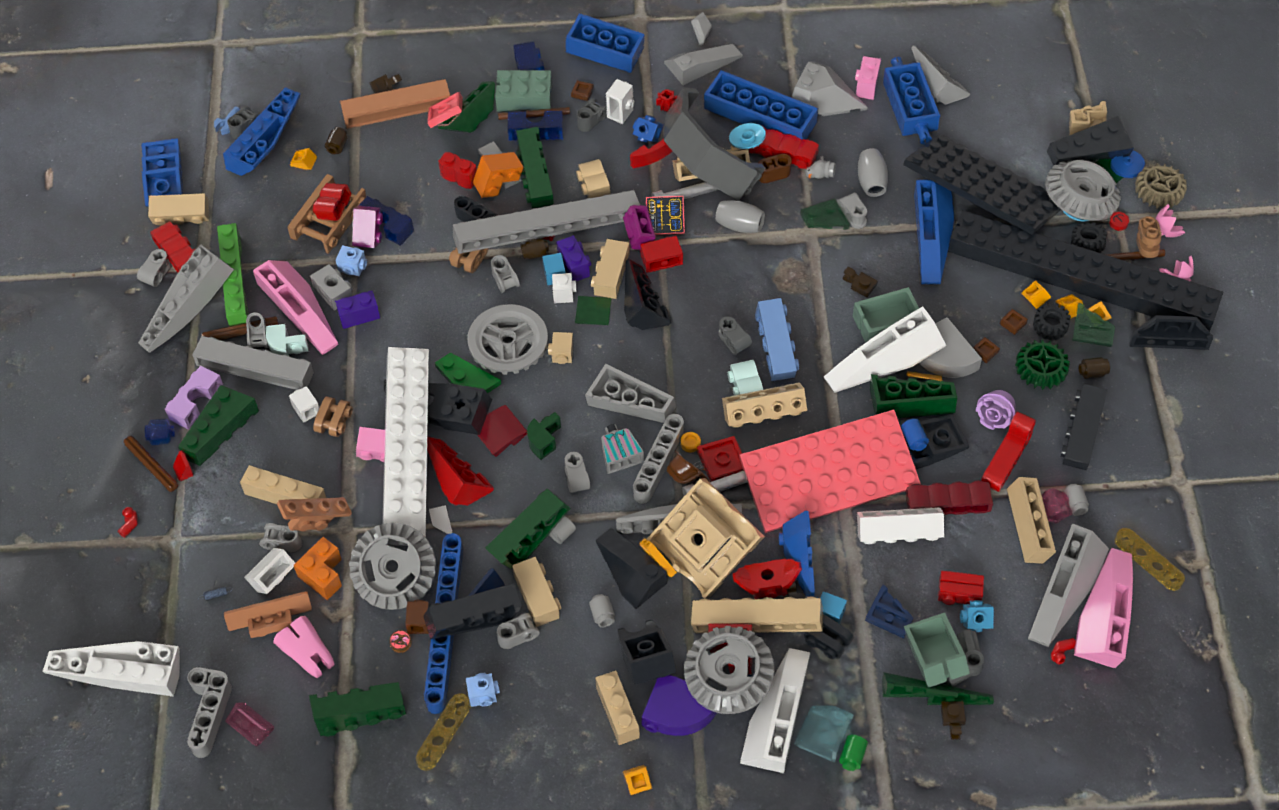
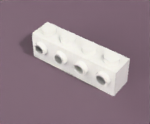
[857,507,944,544]

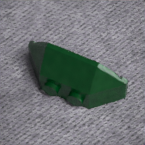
[437,81,495,133]

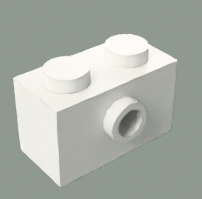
[606,79,634,124]
[244,548,295,594]

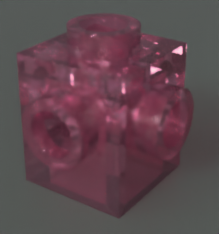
[1041,488,1073,523]

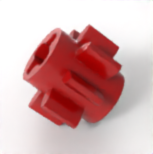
[656,89,678,112]

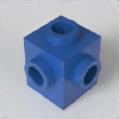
[633,115,664,143]

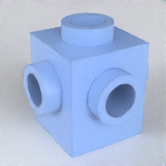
[335,245,367,276]
[466,673,500,707]

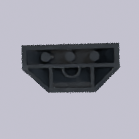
[1129,315,1213,350]

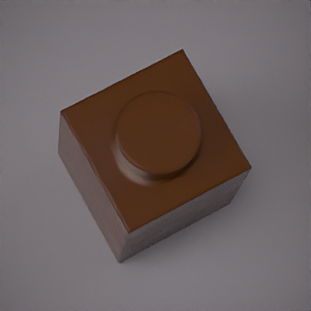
[405,599,429,634]

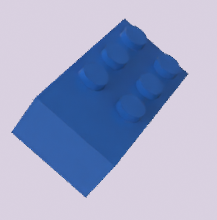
[566,13,645,73]

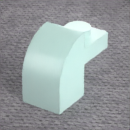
[266,324,309,356]

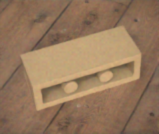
[148,194,209,225]
[591,239,630,299]
[512,557,561,627]
[596,671,639,745]

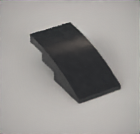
[903,414,969,470]

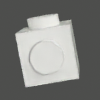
[552,273,576,303]
[289,386,319,423]

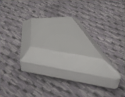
[691,12,712,46]

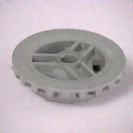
[1045,160,1121,221]
[467,304,548,375]
[349,523,436,610]
[684,626,774,714]

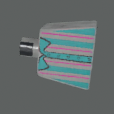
[601,424,644,474]

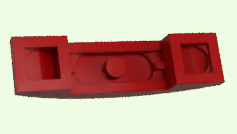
[630,139,673,168]

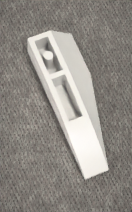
[824,306,946,393]
[43,641,180,696]
[740,648,810,773]

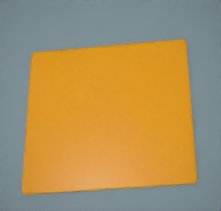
[907,371,942,381]

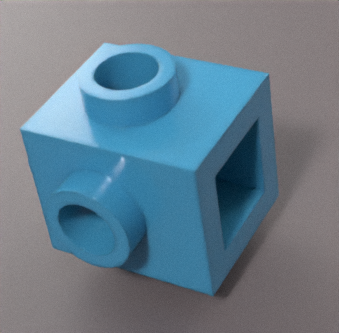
[960,600,994,632]

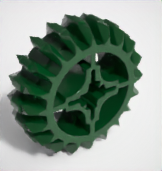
[1015,339,1070,390]

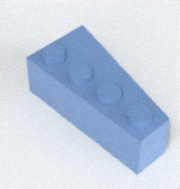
[755,298,799,381]

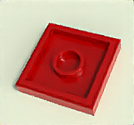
[696,436,744,482]

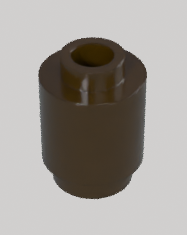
[324,127,348,154]
[520,237,549,260]
[1078,357,1110,379]

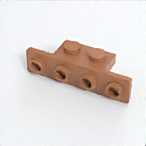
[277,497,352,531]
[224,591,312,638]

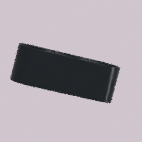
[454,196,497,222]

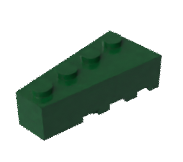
[515,127,554,209]
[178,385,259,466]
[309,682,406,736]

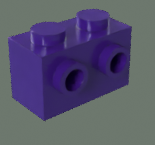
[556,235,591,281]
[335,291,380,329]

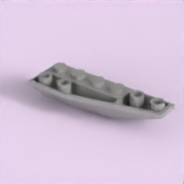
[139,244,234,353]
[616,504,742,535]
[1028,523,1109,647]

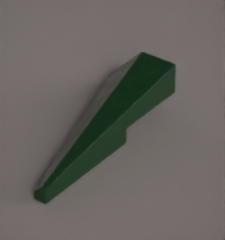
[882,672,994,705]

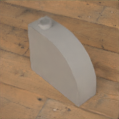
[919,317,982,378]

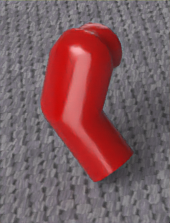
[117,507,138,538]
[1051,638,1076,664]

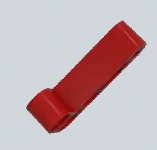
[981,411,1036,492]

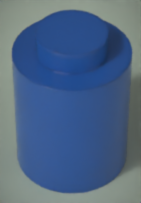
[901,419,929,451]

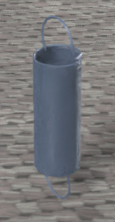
[198,587,233,600]

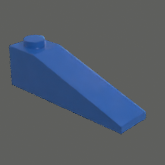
[778,511,815,597]

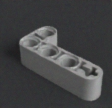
[187,667,232,758]

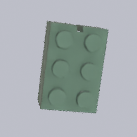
[495,70,552,112]
[853,287,919,343]
[904,613,970,687]

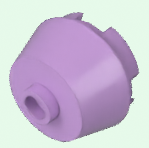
[976,390,1015,430]

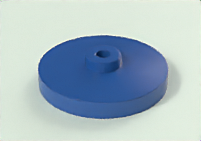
[1111,151,1145,178]

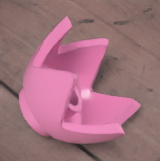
[1155,204,1185,238]
[1159,255,1194,281]

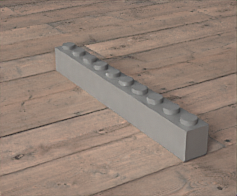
[453,190,640,254]

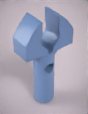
[214,106,240,135]

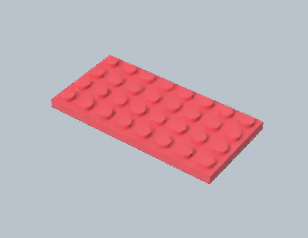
[739,410,921,533]

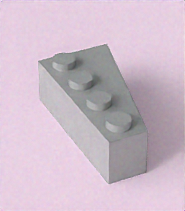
[585,364,676,423]

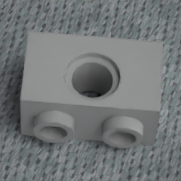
[310,264,353,311]

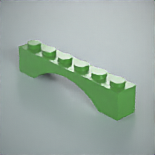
[217,223,249,326]

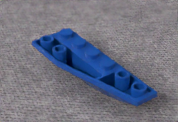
[223,87,300,176]
[914,180,954,284]

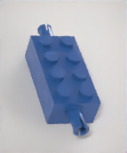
[883,57,940,145]

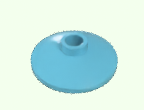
[729,123,766,149]

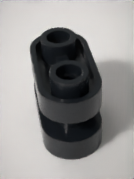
[804,615,854,659]

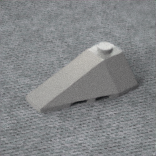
[664,44,742,85]
[911,45,970,105]

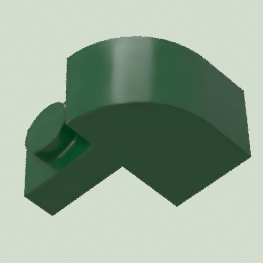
[527,412,561,460]

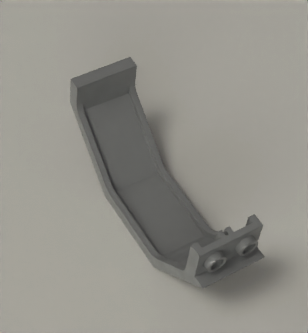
[664,87,766,201]

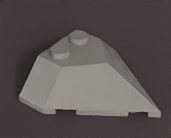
[792,62,868,116]

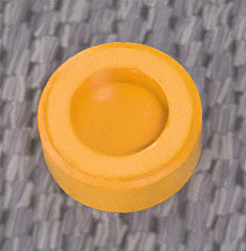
[681,432,701,453]

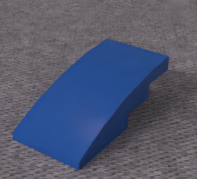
[141,138,183,207]

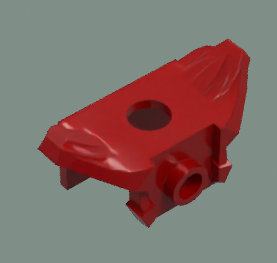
[732,558,802,600]

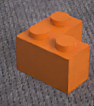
[473,152,524,198]
[293,537,342,600]

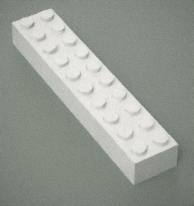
[382,347,429,546]

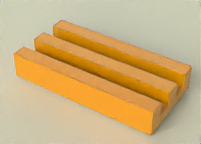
[640,538,677,577]

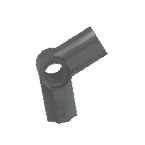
[946,629,984,687]

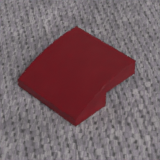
[478,405,527,457]

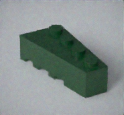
[870,374,957,418]
[485,489,571,570]

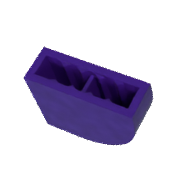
[642,675,717,736]

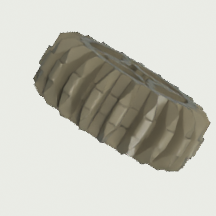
[1135,163,1187,209]

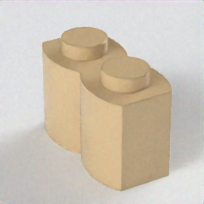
[576,159,610,198]

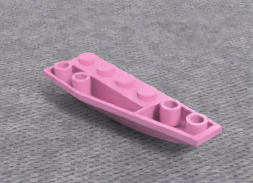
[253,260,338,355]
[1074,548,1133,668]

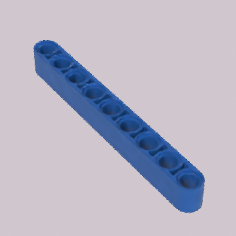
[424,533,463,714]

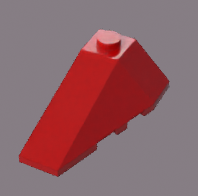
[427,437,494,506]

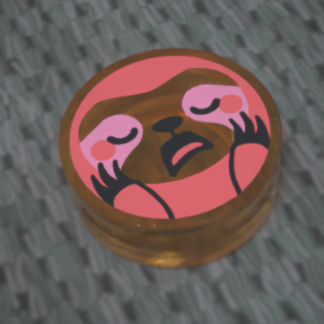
[389,630,412,653]

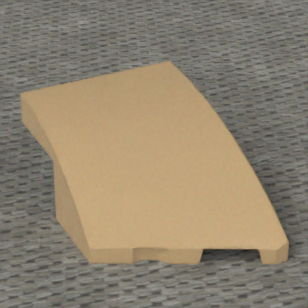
[1069,101,1107,135]

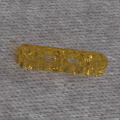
[1115,528,1185,591]
[416,693,470,771]

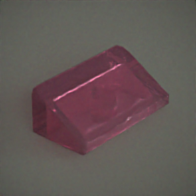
[225,703,275,747]

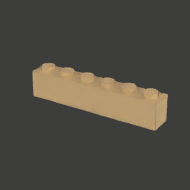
[691,597,823,633]

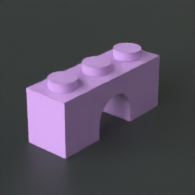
[165,366,223,430]

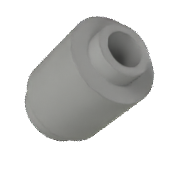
[1063,484,1089,516]
[589,594,615,627]

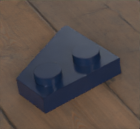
[865,584,914,639]

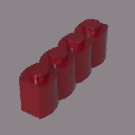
[906,480,993,515]

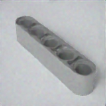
[633,414,684,504]

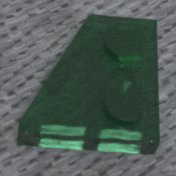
[800,198,850,230]

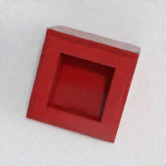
[173,451,193,481]

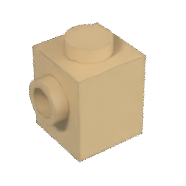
[548,332,573,364]

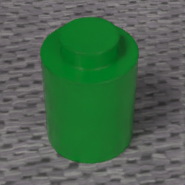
[839,735,868,771]

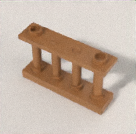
[287,174,367,254]

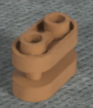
[1136,216,1162,258]
[449,248,488,273]
[313,396,353,437]

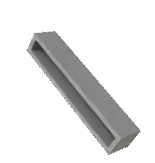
[192,336,314,390]

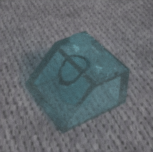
[794,706,854,762]

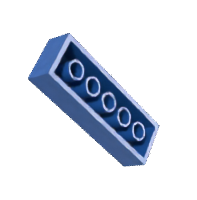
[704,70,818,140]

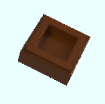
[571,80,594,101]
[1000,309,1028,335]
[973,337,1000,363]

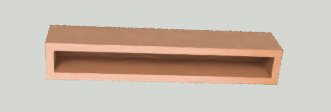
[340,79,450,129]

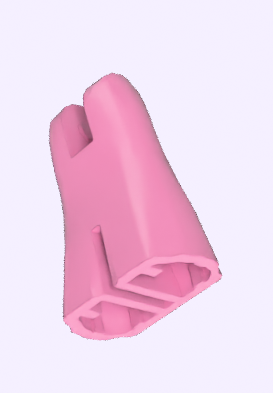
[273,616,335,678]

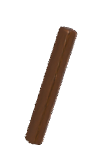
[202,316,279,340]
[123,436,178,492]

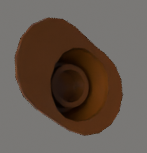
[666,450,710,484]

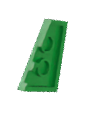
[435,352,501,393]

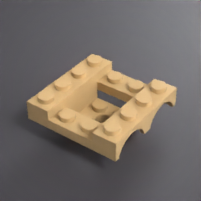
[646,478,765,599]

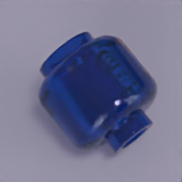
[144,419,175,445]

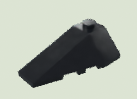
[624,259,671,330]
[596,528,667,609]

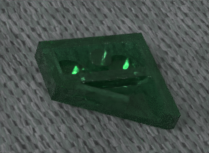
[1072,303,1115,347]

